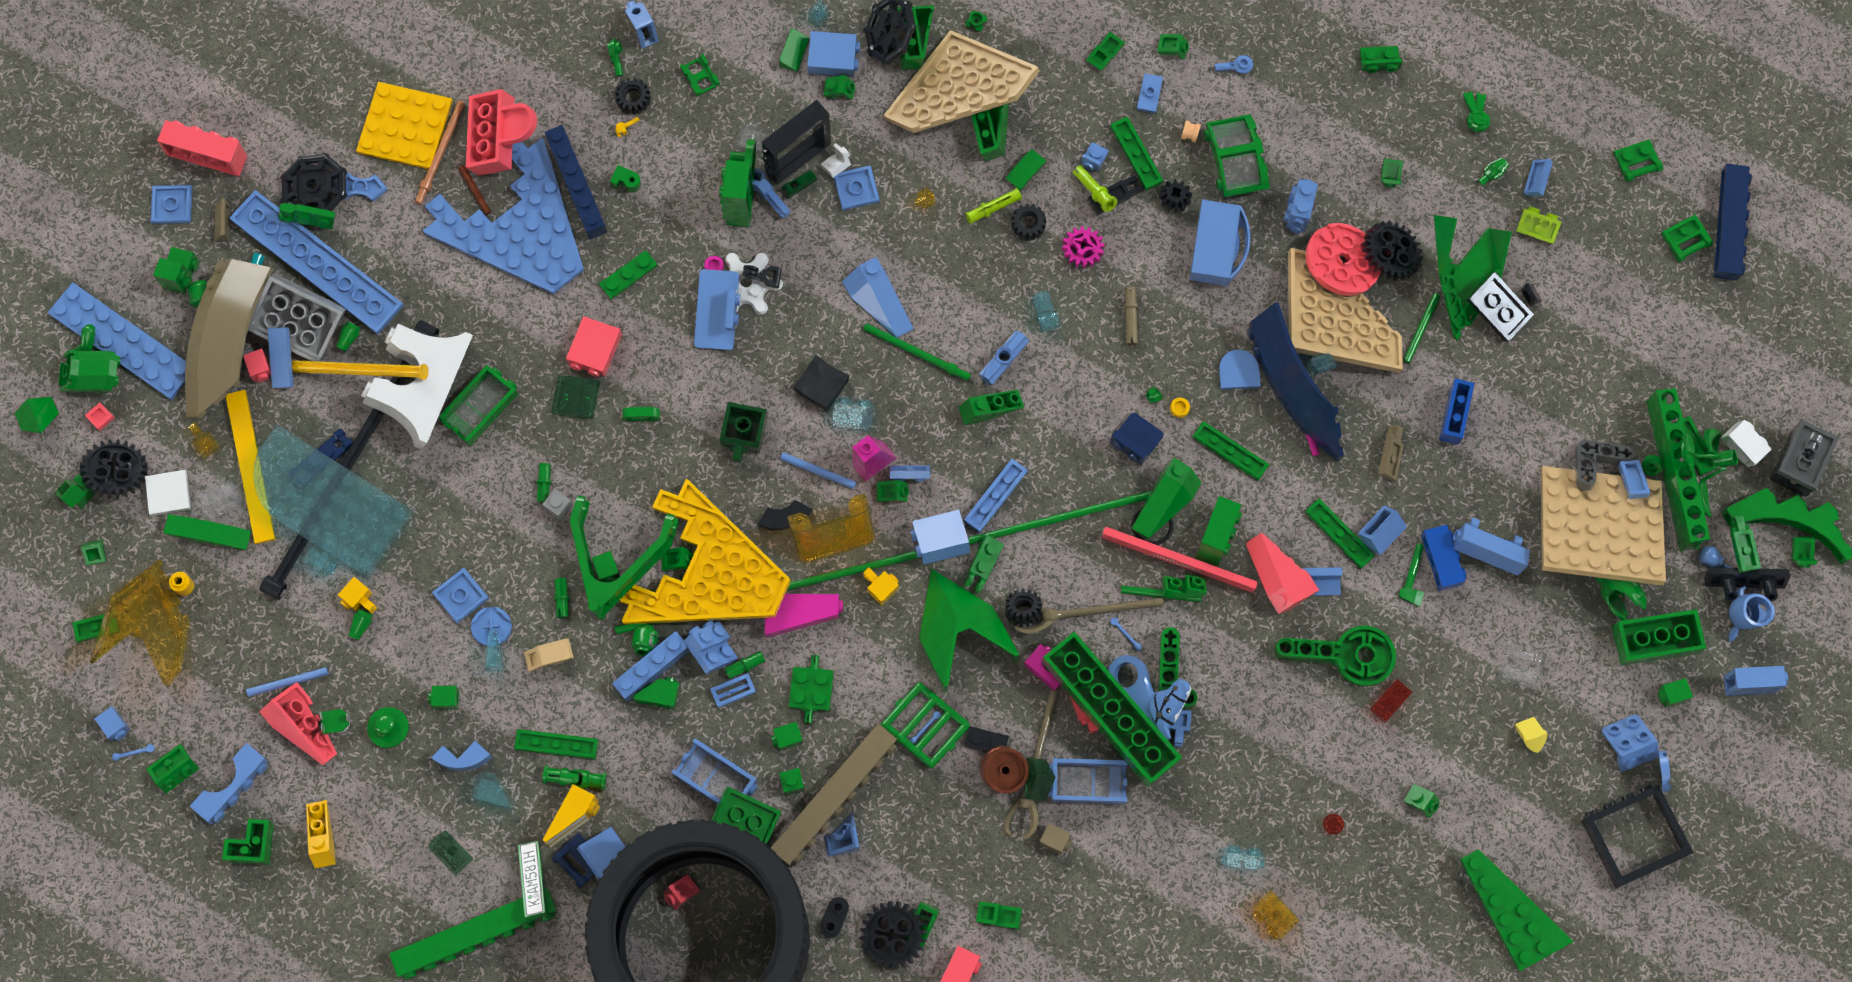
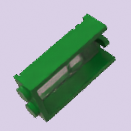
[438,365,519,447]

